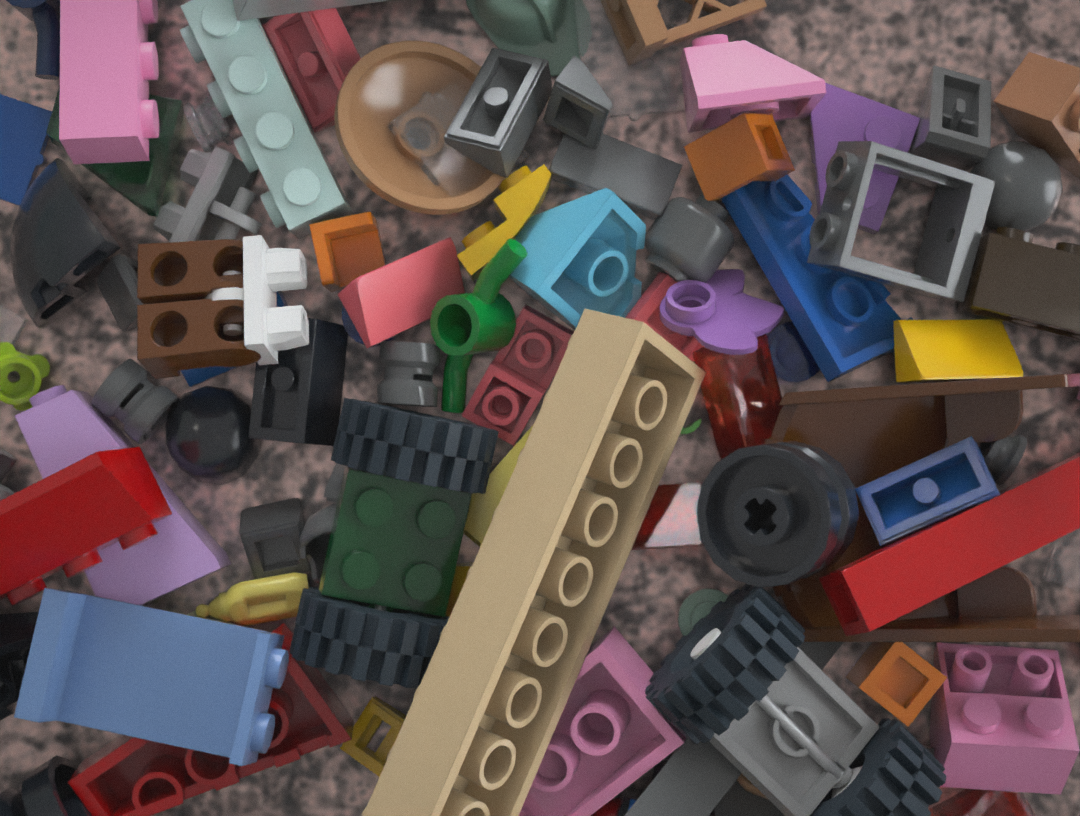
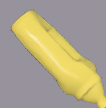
[195,572,310,626]

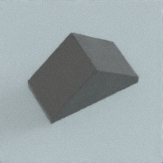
[908,65,991,171]

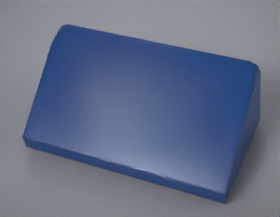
[855,436,1000,547]

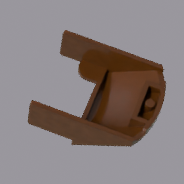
[765,373,1080,642]

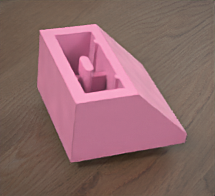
[929,642,1080,795]

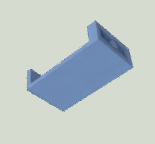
[14,588,289,766]

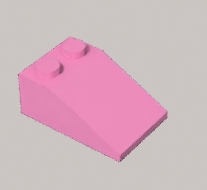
[519,626,687,816]

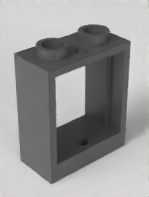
[807,141,996,302]

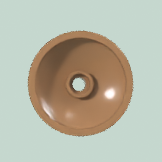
[334,40,505,215]

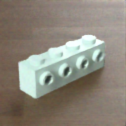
[180,0,353,239]

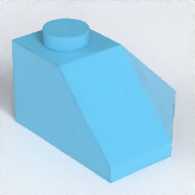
[509,188,646,330]

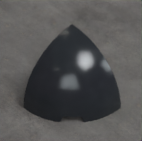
[10,158,121,328]

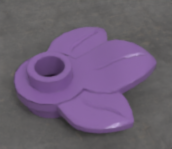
[659,269,784,355]

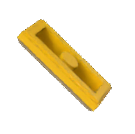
[893,319,1023,382]

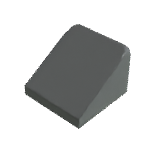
[543,55,613,149]
[97,254,143,332]
[239,498,311,579]

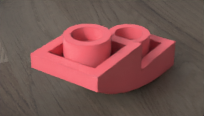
[461,305,574,446]

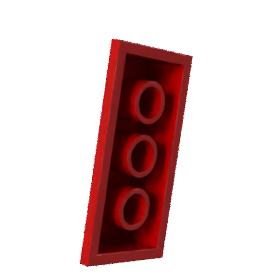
[0,447,172,606]

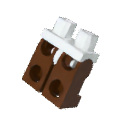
[137,235,309,379]

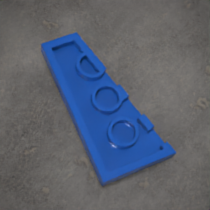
[721,174,913,382]

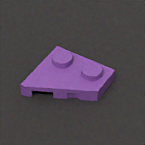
[809,83,921,235]

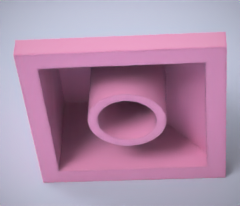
[679,34,826,133]

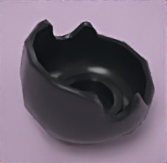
[165,386,261,485]

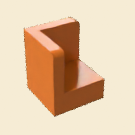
[684,113,795,201]
[309,212,387,292]
[846,642,947,727]

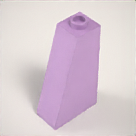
[15,385,231,605]

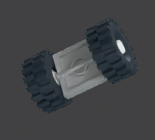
[645,584,946,816]

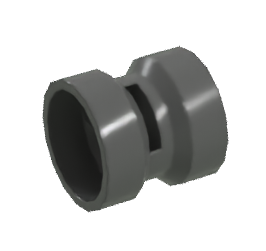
[376,341,441,407]
[91,359,179,444]

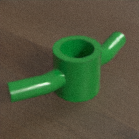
[430,239,527,413]

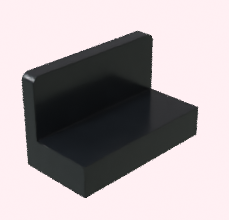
[248,318,348,446]

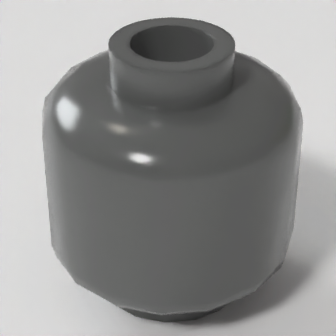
[645,194,735,283]

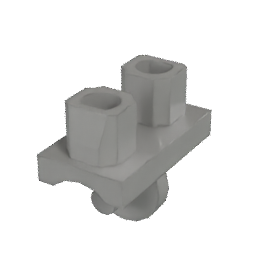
[153,146,262,242]

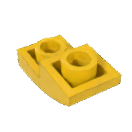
[457,164,551,281]

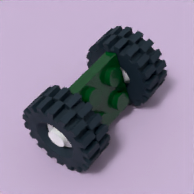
[289,398,499,689]

